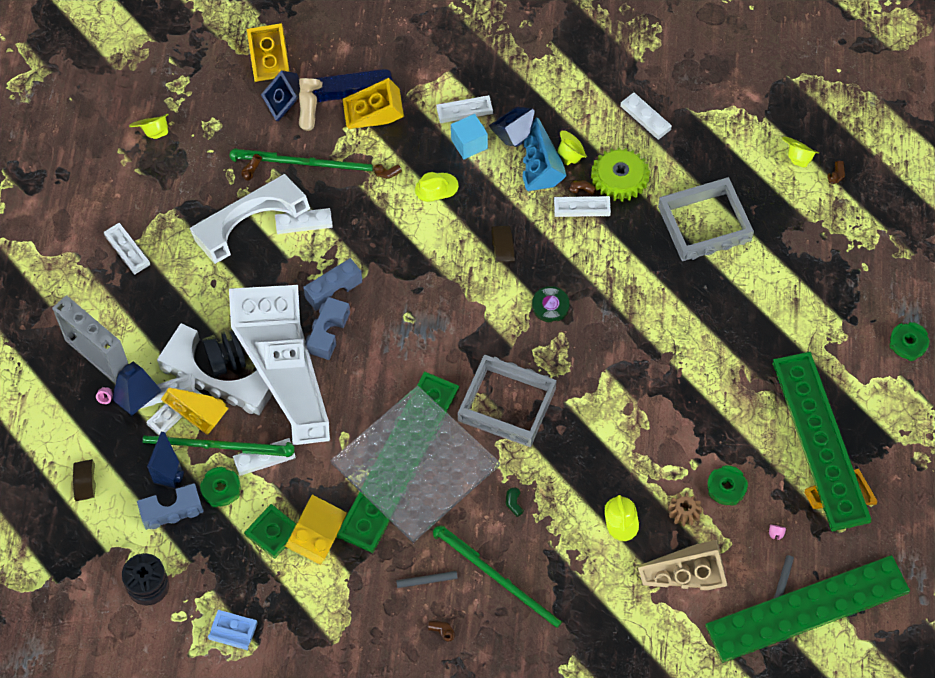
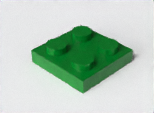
[244,504,296,559]

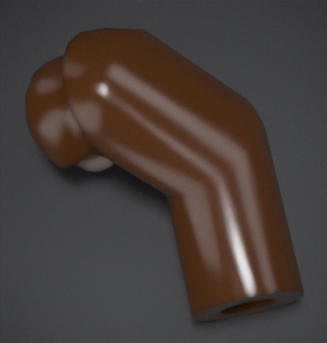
[241,154,262,181]
[827,161,845,184]
[374,164,402,179]
[569,180,597,195]
[428,620,455,642]

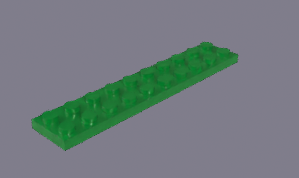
[773,352,872,531]
[337,371,460,553]
[705,555,910,663]

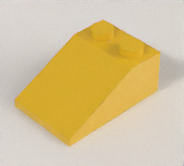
[246,23,290,82]
[343,78,404,129]
[161,387,228,435]
[285,495,347,565]

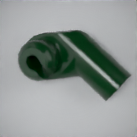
[505,487,524,517]

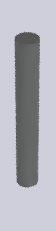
[774,555,794,598]
[396,571,458,588]

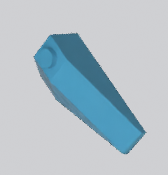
[523,117,567,191]

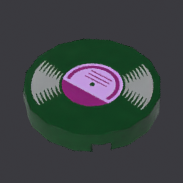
[532,287,570,322]

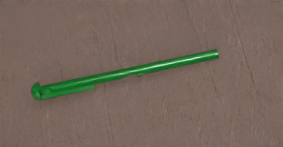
[229,148,373,171]
[143,435,295,457]
[433,525,562,628]

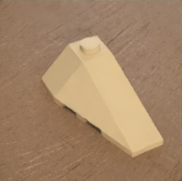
[638,540,727,590]

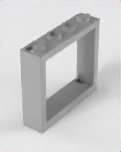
[658,177,754,261]
[52,295,128,384]
[458,355,557,448]

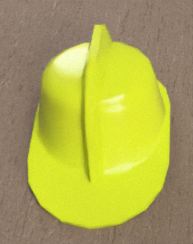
[129,114,169,139]
[558,130,587,165]
[782,137,820,168]
[415,172,459,202]
[605,495,639,541]

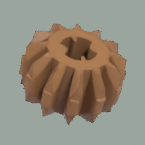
[668,492,702,527]

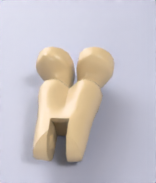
[299,78,322,131]

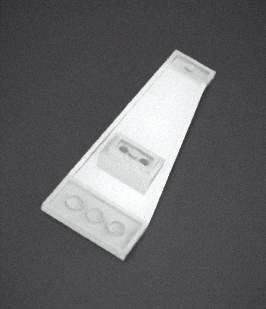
[229,285,330,445]

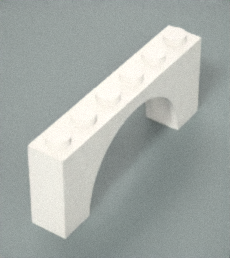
[190,174,310,264]
[157,323,272,415]

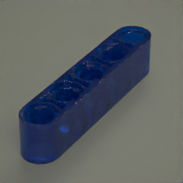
[312,69,393,102]

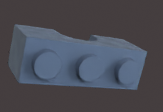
[303,258,362,311]
[305,297,350,360]
[137,483,203,530]

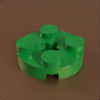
[889,322,930,361]
[707,465,748,506]
[200,467,241,507]

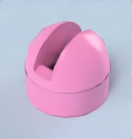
[96,387,113,404]
[769,524,786,540]

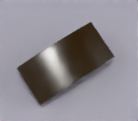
[491,226,515,263]
[73,459,96,501]

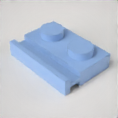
[208,610,258,651]

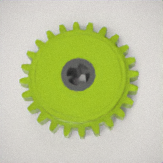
[591,147,650,201]

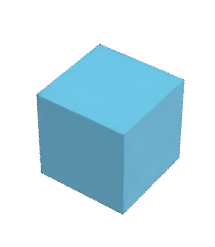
[451,114,488,160]

